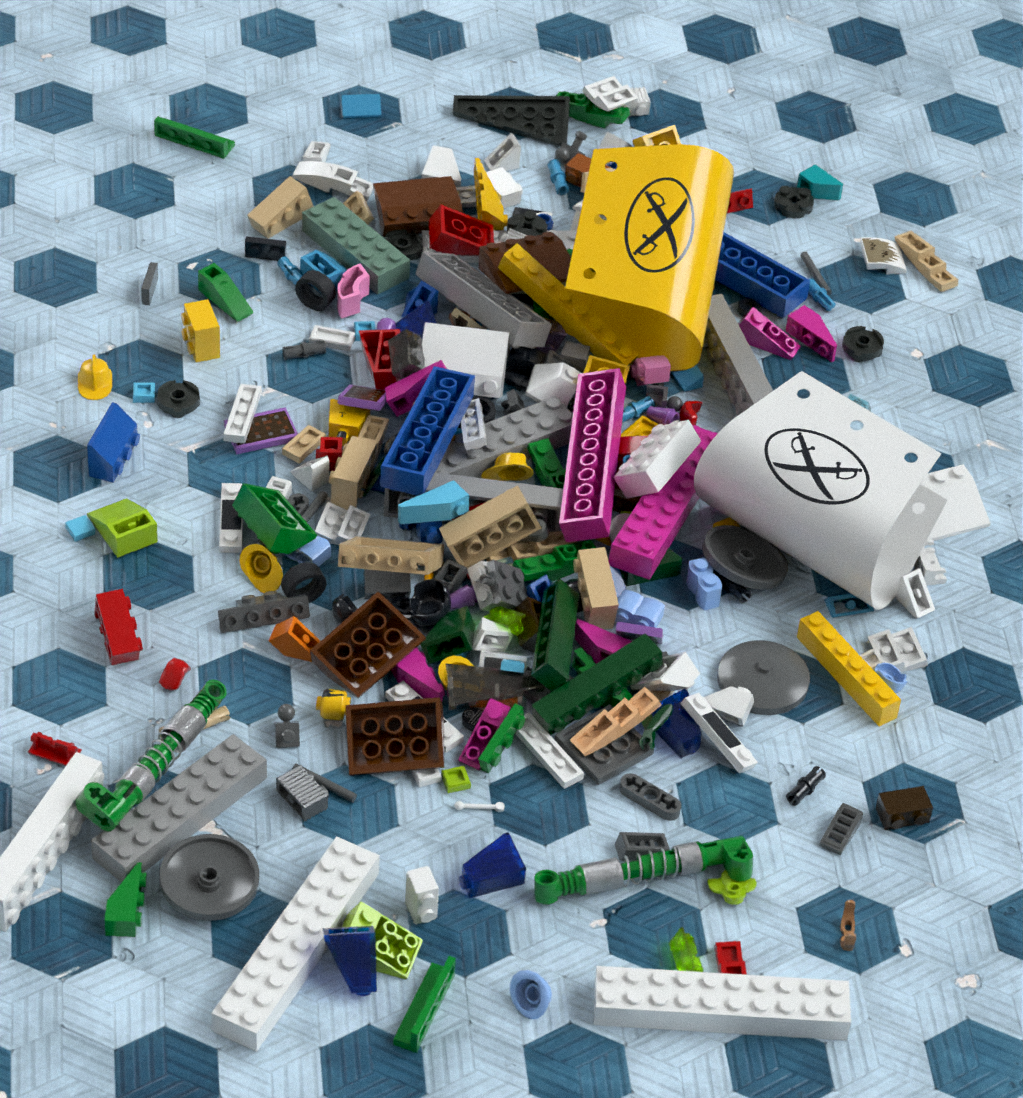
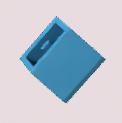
[300,250,347,295]

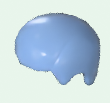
[874,662,907,693]

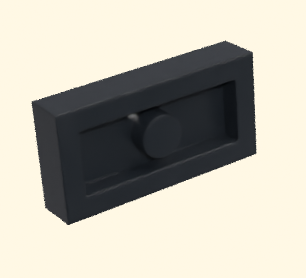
[245,236,286,261]

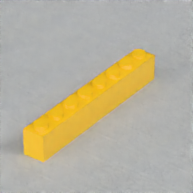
[498,243,639,366]

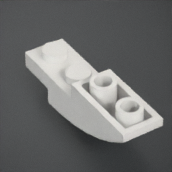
[292,161,373,203]

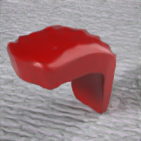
[679,401,703,425]
[159,658,191,690]

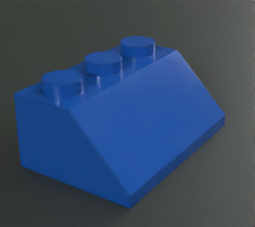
[87,402,140,483]

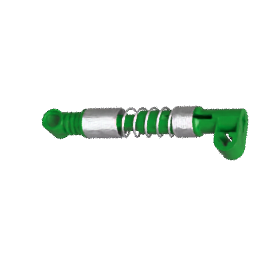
[75,679,227,832]
[534,836,753,905]

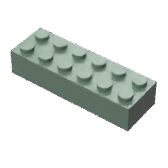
[302,197,410,295]

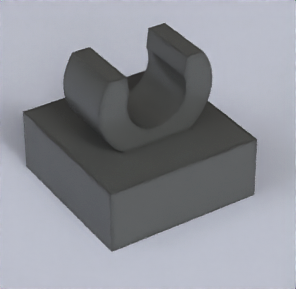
[501,389,525,416]

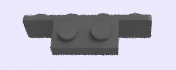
[218,591,310,633]

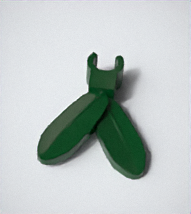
[363,457,385,497]
[639,704,673,750]

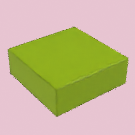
[441,766,471,793]

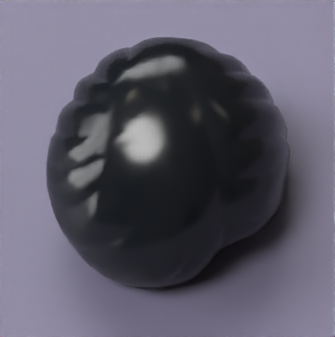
[409,578,451,626]

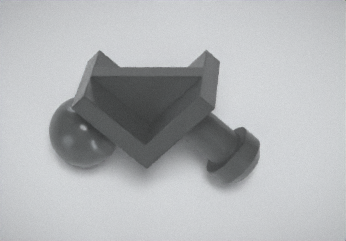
[554,131,587,166]
[646,382,683,412]
[274,704,300,747]

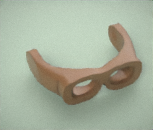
[840,900,856,951]

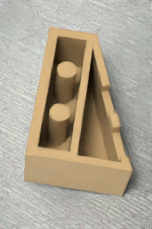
[247,176,313,239]
[329,436,377,510]
[573,547,619,629]

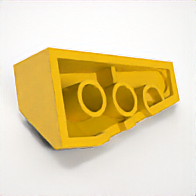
[473,158,508,230]

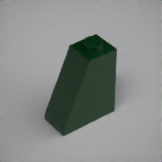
[619,548,683,586]
[420,606,476,664]

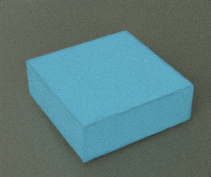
[354,321,376,341]
[133,383,155,403]
[65,515,96,542]
[500,659,525,673]

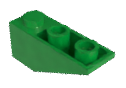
[198,263,253,322]
[104,862,147,937]

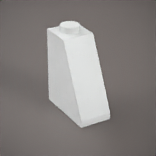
[422,145,461,187]

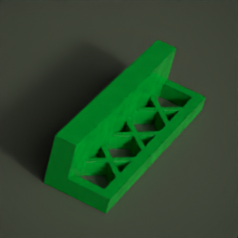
[154,116,235,159]
[393,956,456,1053]

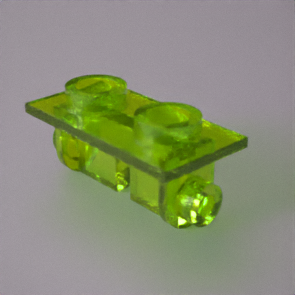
[483,606,526,636]
[669,927,704,972]

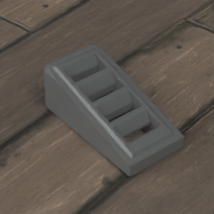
[435,559,468,594]
[819,803,863,855]
[615,832,670,861]

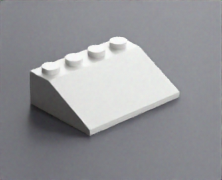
[417,322,510,398]
[912,464,990,541]

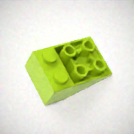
[87,498,158,558]
[331,901,423,980]

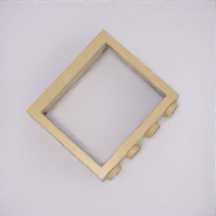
[338,536,444,575]

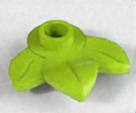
[707,870,756,905]

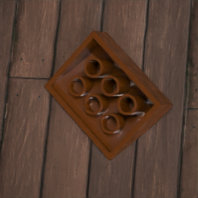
[373,176,463,237]
[479,232,571,294]
[310,592,426,699]
[346,697,445,776]

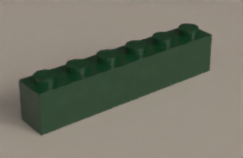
[531,578,579,692]
[531,633,663,736]

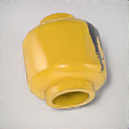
[316,689,351,721]

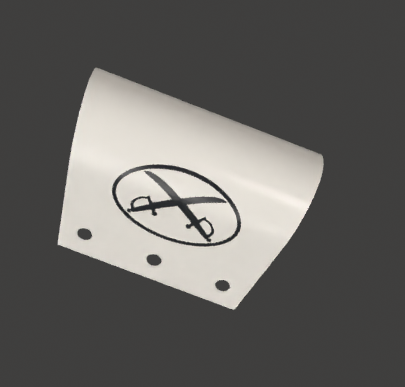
[694,371,948,610]

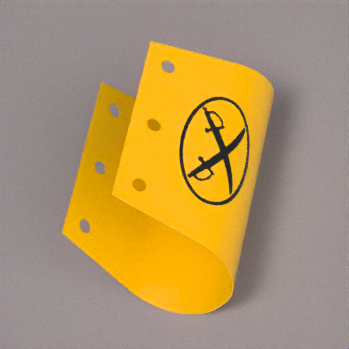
[561,144,734,371]

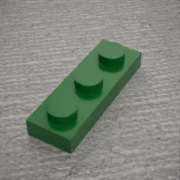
[479,703,526,774]

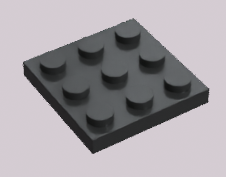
[554,704,654,785]

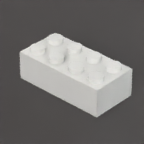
[614,420,701,498]

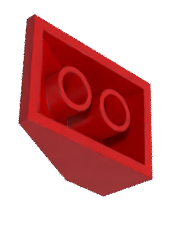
[429,204,494,256]

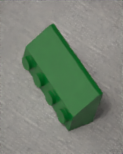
[232,483,317,554]

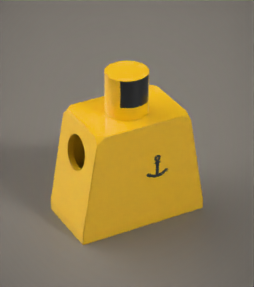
[329,399,371,446]

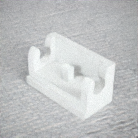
[914,539,947,586]

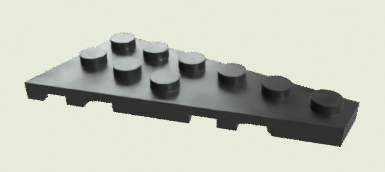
[453,95,570,147]

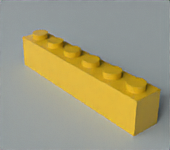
[797,611,901,726]

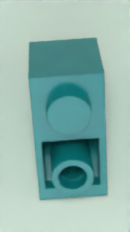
[797,164,843,201]

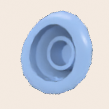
[510,970,552,1019]

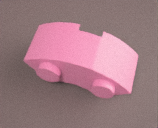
[337,264,370,319]
[629,355,671,386]

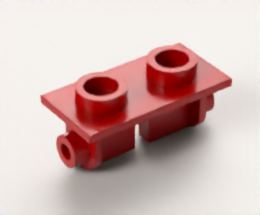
[727,188,753,213]
[28,732,82,766]

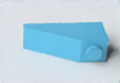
[398,480,469,524]

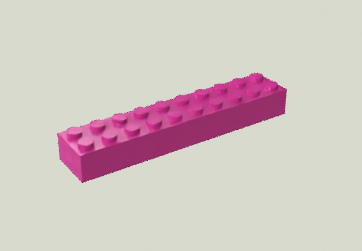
[559,368,626,542]
[608,425,718,580]

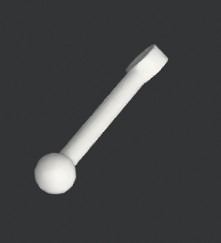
[454,801,505,812]

